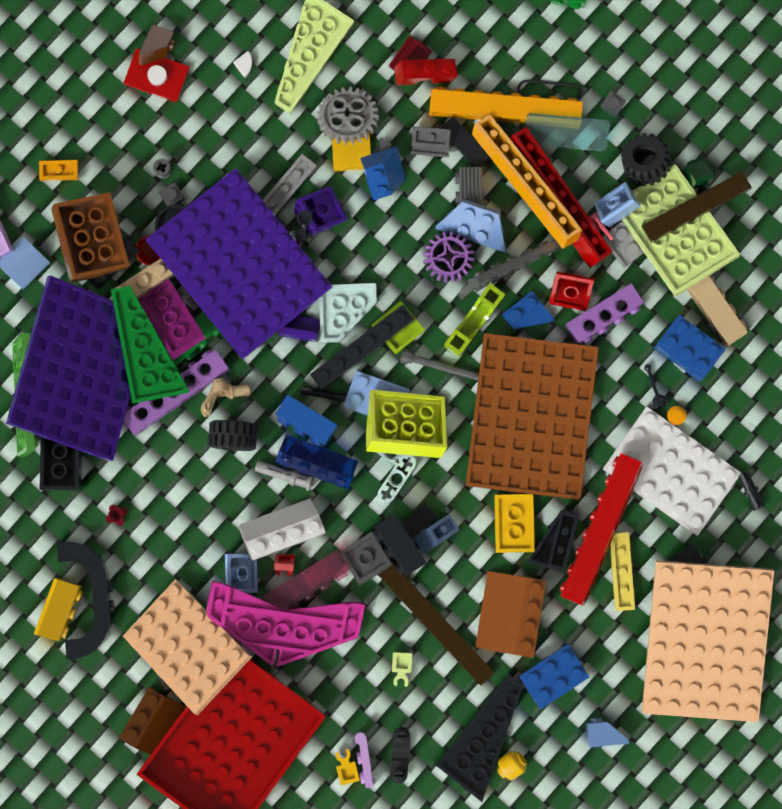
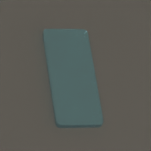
[525,113,610,151]

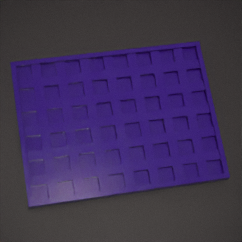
[145,168,333,360]
[6,275,131,461]

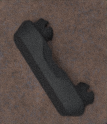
[390,727,410,784]

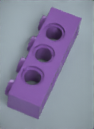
[565,283,644,345]

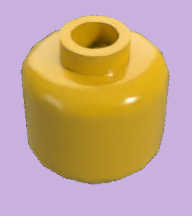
[497,751,527,780]

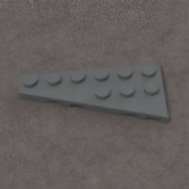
[458,238,562,300]

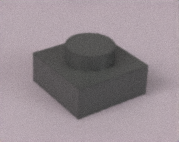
[600,91,626,118]
[159,182,185,207]

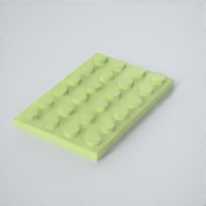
[621,164,740,297]

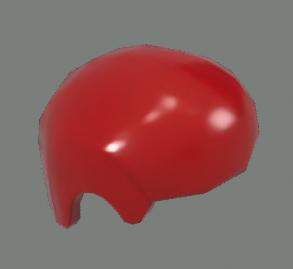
[137,235,160,265]

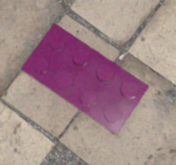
[138,279,206,359]

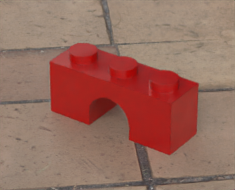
[394,58,457,85]

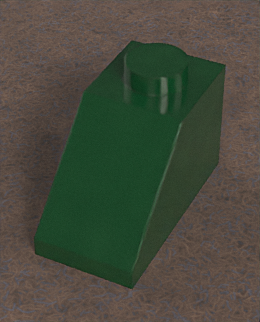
[683,159,714,189]

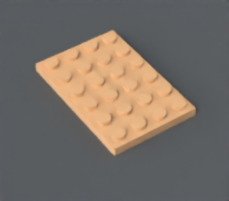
[123,579,252,715]

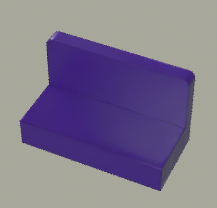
[278,316,320,342]

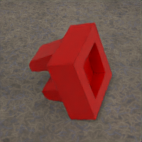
[274,554,295,576]

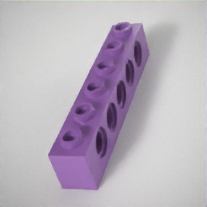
[124,350,230,436]

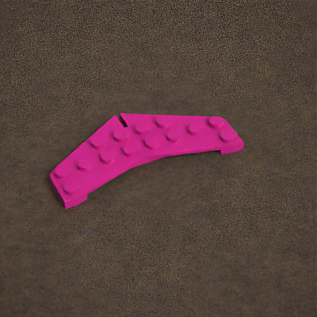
[206,580,365,667]

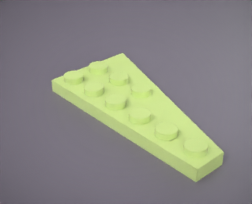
[275,0,354,114]

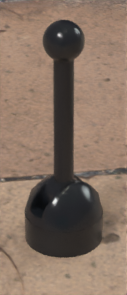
[644,364,669,410]

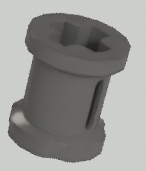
[153,159,172,179]

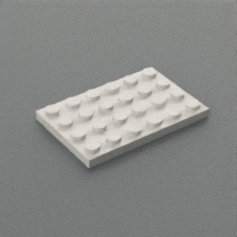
[602,407,741,536]

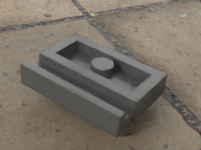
[411,126,452,157]

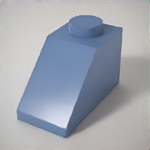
[414,514,460,554]
[586,718,629,747]

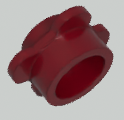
[106,504,128,526]

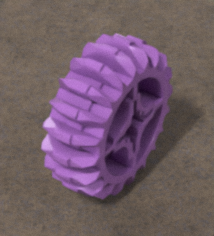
[423,232,474,283]

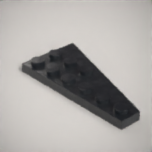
[436,674,523,802]

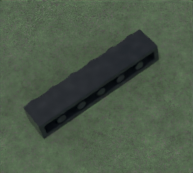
[310,305,416,390]

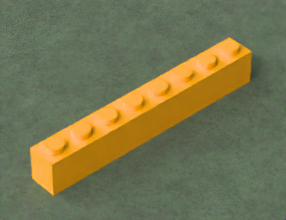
[429,87,583,128]
[472,114,582,249]

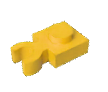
[336,749,360,786]

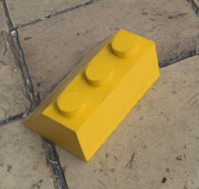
[34,578,83,641]

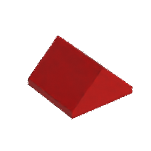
[549,272,594,311]

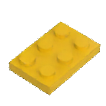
[494,494,535,553]

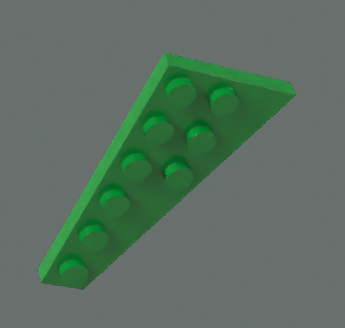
[111,286,190,404]

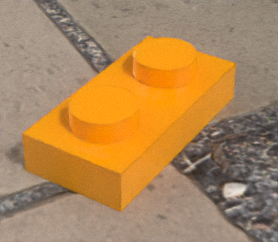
[39,160,79,181]

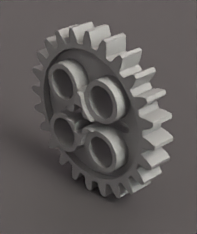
[317,87,379,146]

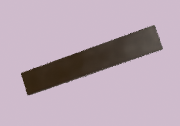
[641,171,752,243]

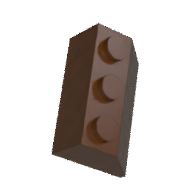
[119,686,184,755]

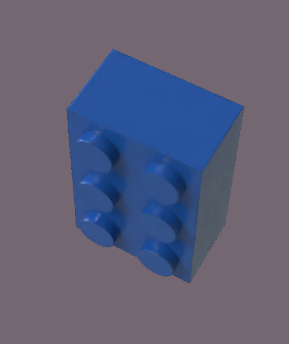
[654,315,726,382]
[275,395,338,448]
[518,644,590,709]

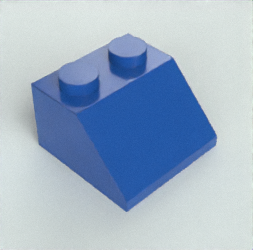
[360,146,406,201]

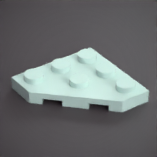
[319,283,377,343]

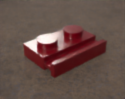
[388,35,432,71]

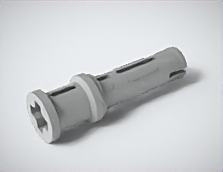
[255,460,314,491]

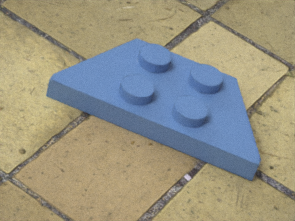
[435,199,506,252]

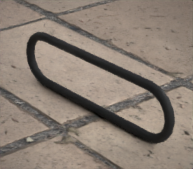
[517,80,582,101]

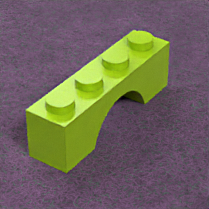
[444,283,505,358]

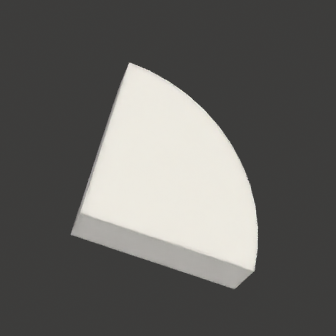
[233,51,252,78]

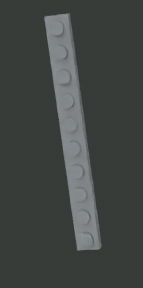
[181,154,317,312]

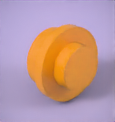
[667,406,687,425]

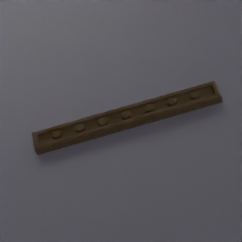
[378,559,495,686]

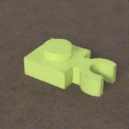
[392,652,412,687]

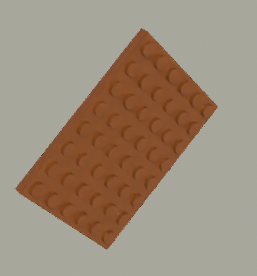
[465,333,598,500]

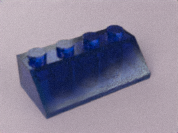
[276,434,359,489]

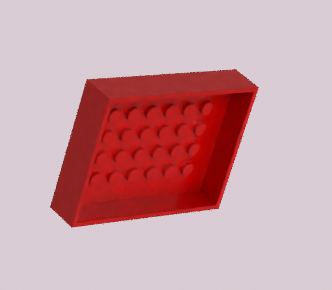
[136,659,326,809]

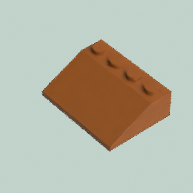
[51,192,130,283]
[475,571,546,658]

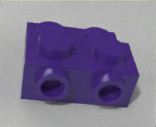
[294,186,347,237]

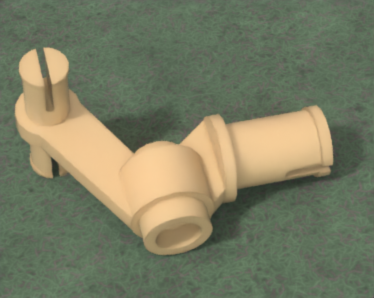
[201,378,250,417]

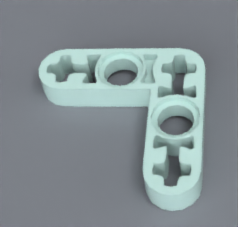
[376,452,416,503]

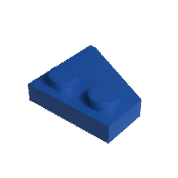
[502,291,555,330]

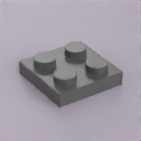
[339,532,392,586]

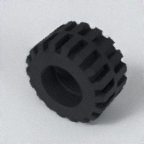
[621,133,671,186]
[208,420,258,451]

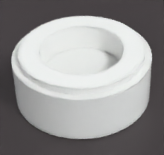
[148,65,167,86]

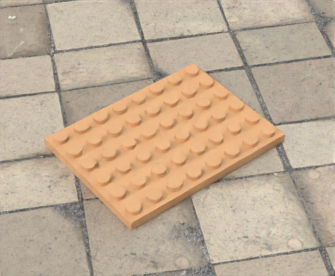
[641,560,774,722]

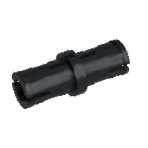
[738,471,765,511]

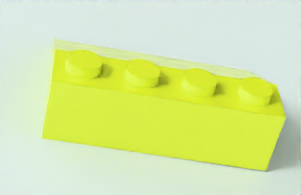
[366,390,447,458]

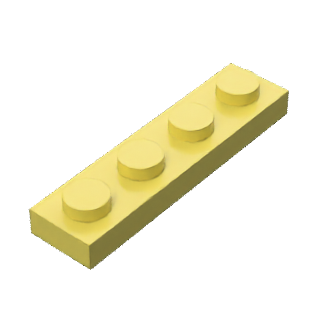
[610,532,635,611]

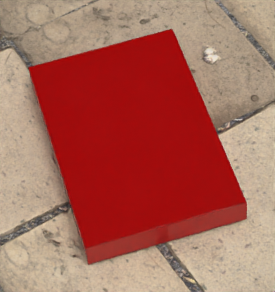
[123,48,190,103]

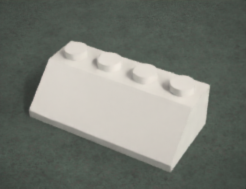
[238,499,326,562]

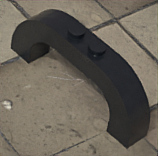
[57,542,115,660]

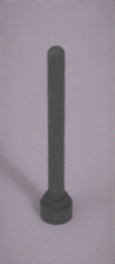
[400,348,479,381]

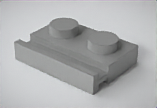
[603,221,644,268]

